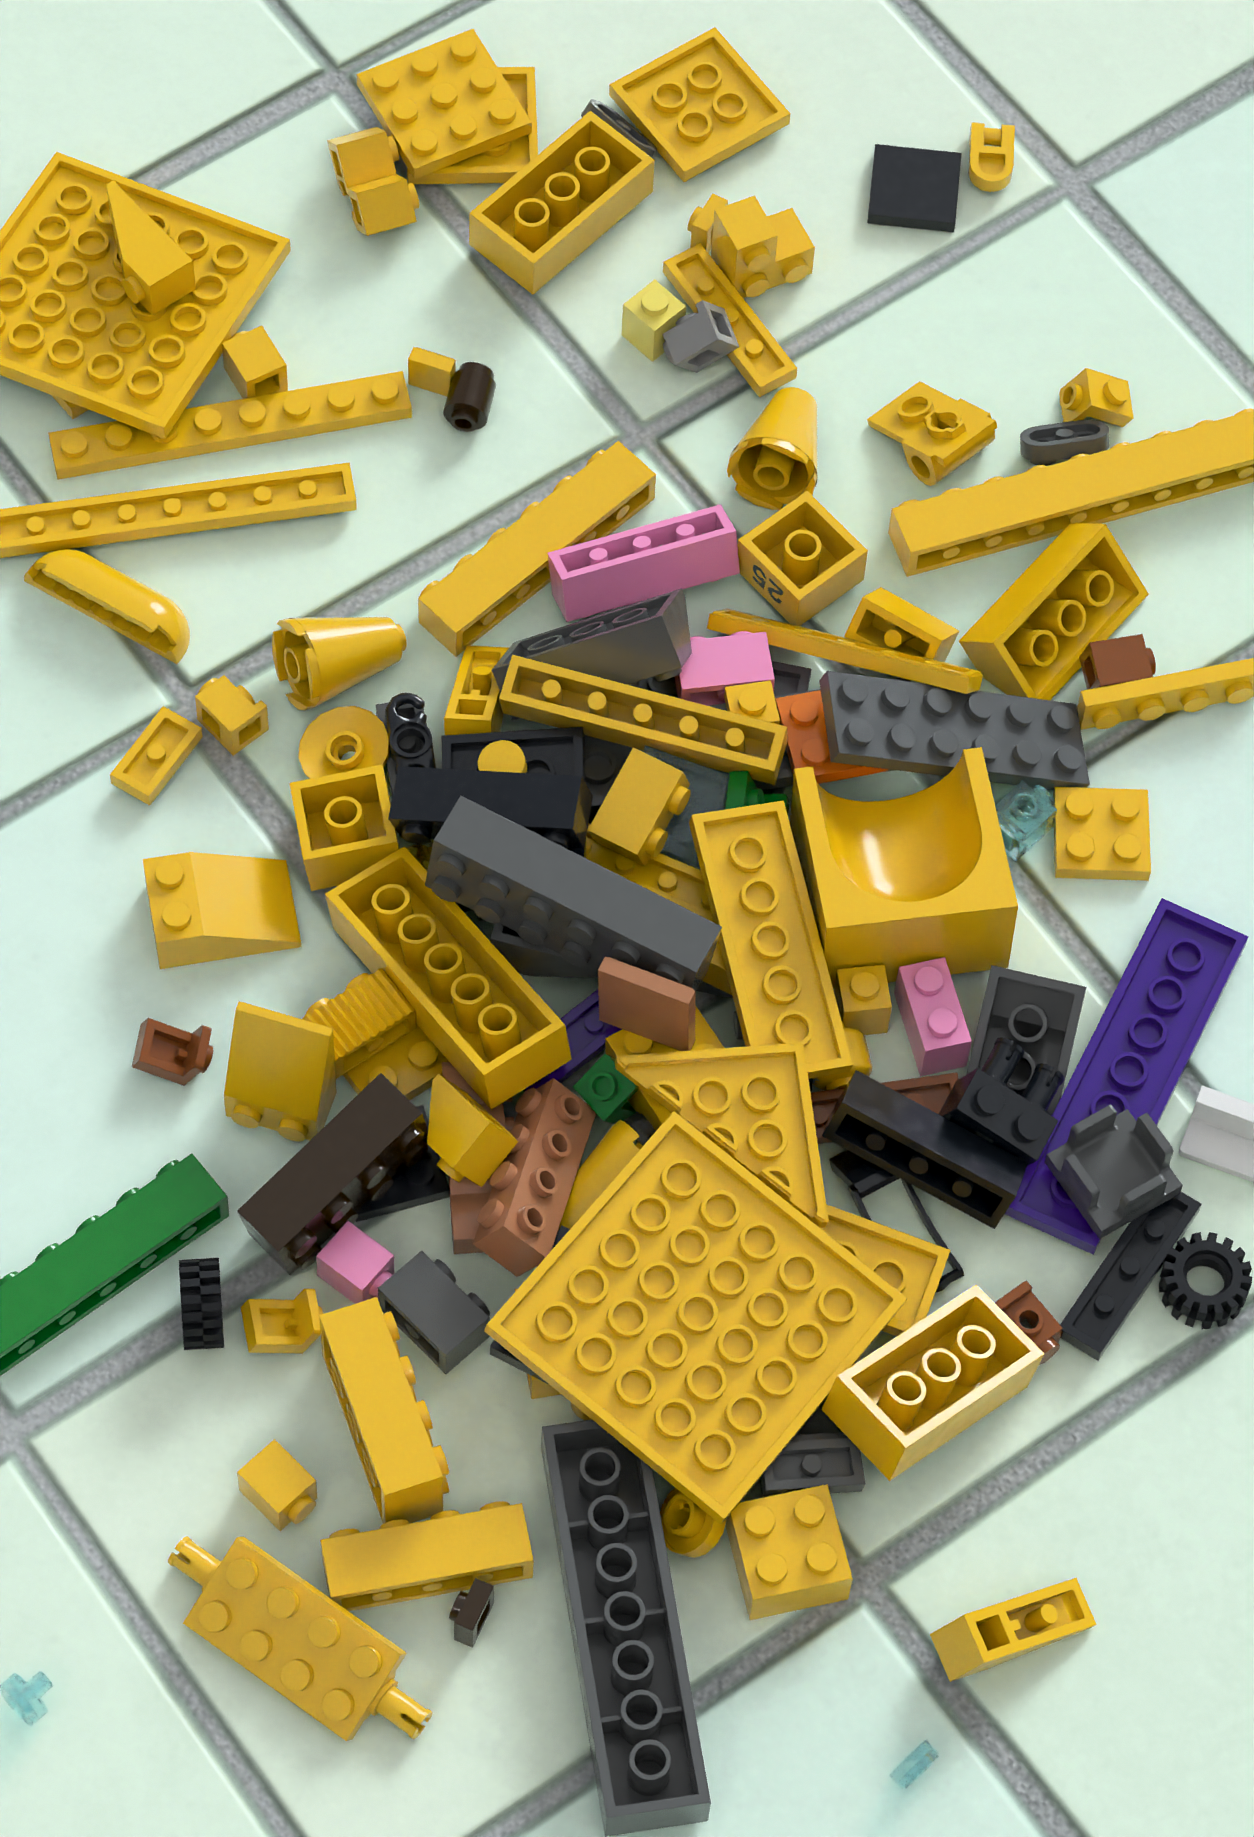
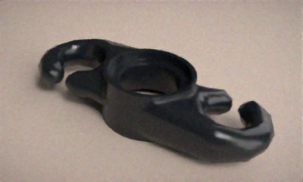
[385,693,436,775]

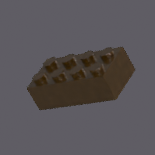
[237,1073,429,1275]

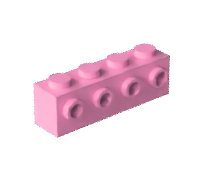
[548,504,740,622]

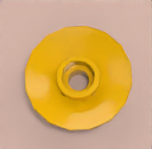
[298,706,390,779]

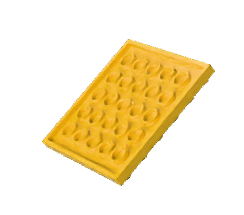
[0,152,291,439]
[484,1111,908,1524]

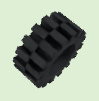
[1159,1232,1252,1329]
[179,1257,224,1350]

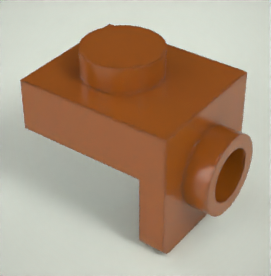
[132,1018,213,1086]

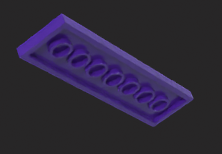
[1005,898,1249,1255]

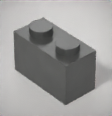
[378,1251,490,1374]

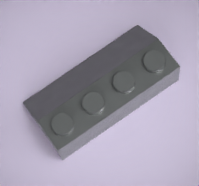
[492,588,692,721]

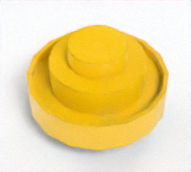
[660,1488,727,1558]

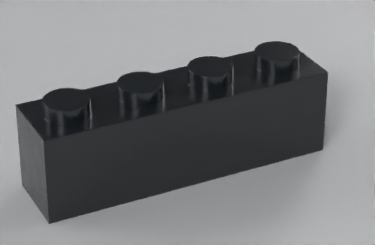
[388,766,593,849]
[822,1070,1028,1229]

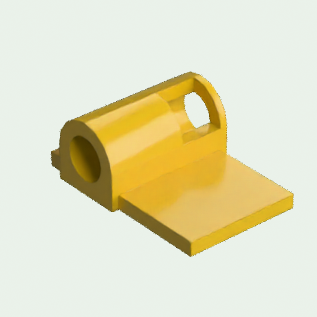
[867,381,998,486]

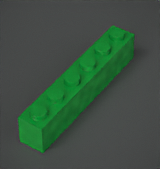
[0,1153,229,1376]

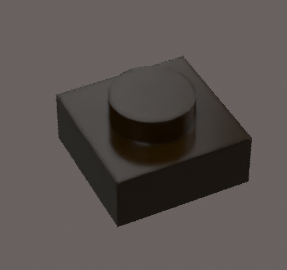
[449,1578,494,1648]

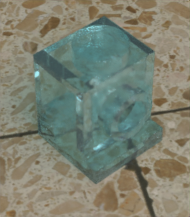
[995,780,1057,862]

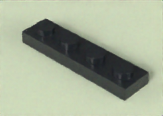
[1060,1192,1202,1361]

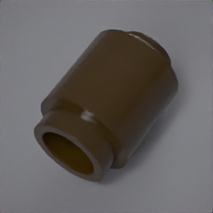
[443,362,496,432]

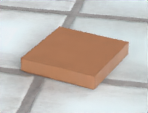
[598,957,696,1051]

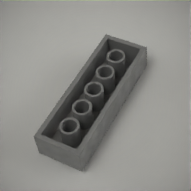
[425,796,722,991]

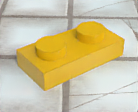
[110,706,203,805]

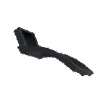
[829,1150,964,1293]

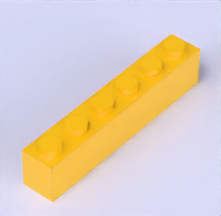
[418,441,656,657]
[499,655,788,785]

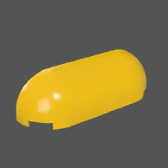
[24,549,190,664]

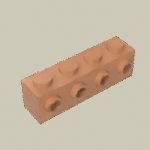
[473,1078,596,1277]

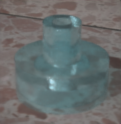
[0,1671,53,1726]

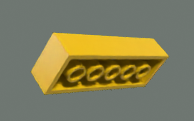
[325,846,572,1110]

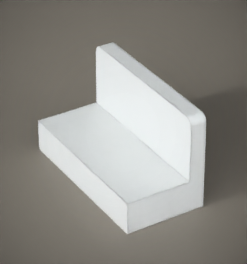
[1179,1086,1254,1183]

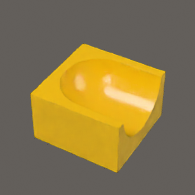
[790,747,1018,988]

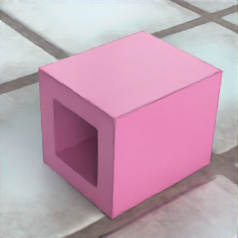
[316,1221,394,1304]

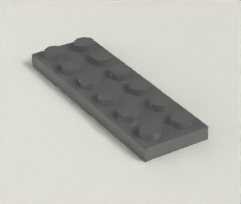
[819,671,1090,790]

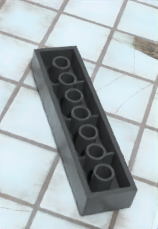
[541,1419,711,1837]

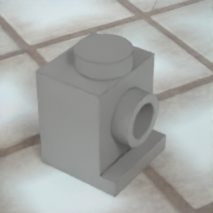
[663,300,739,373]

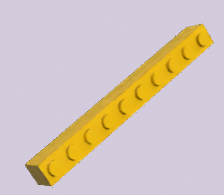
[888,408,1254,577]

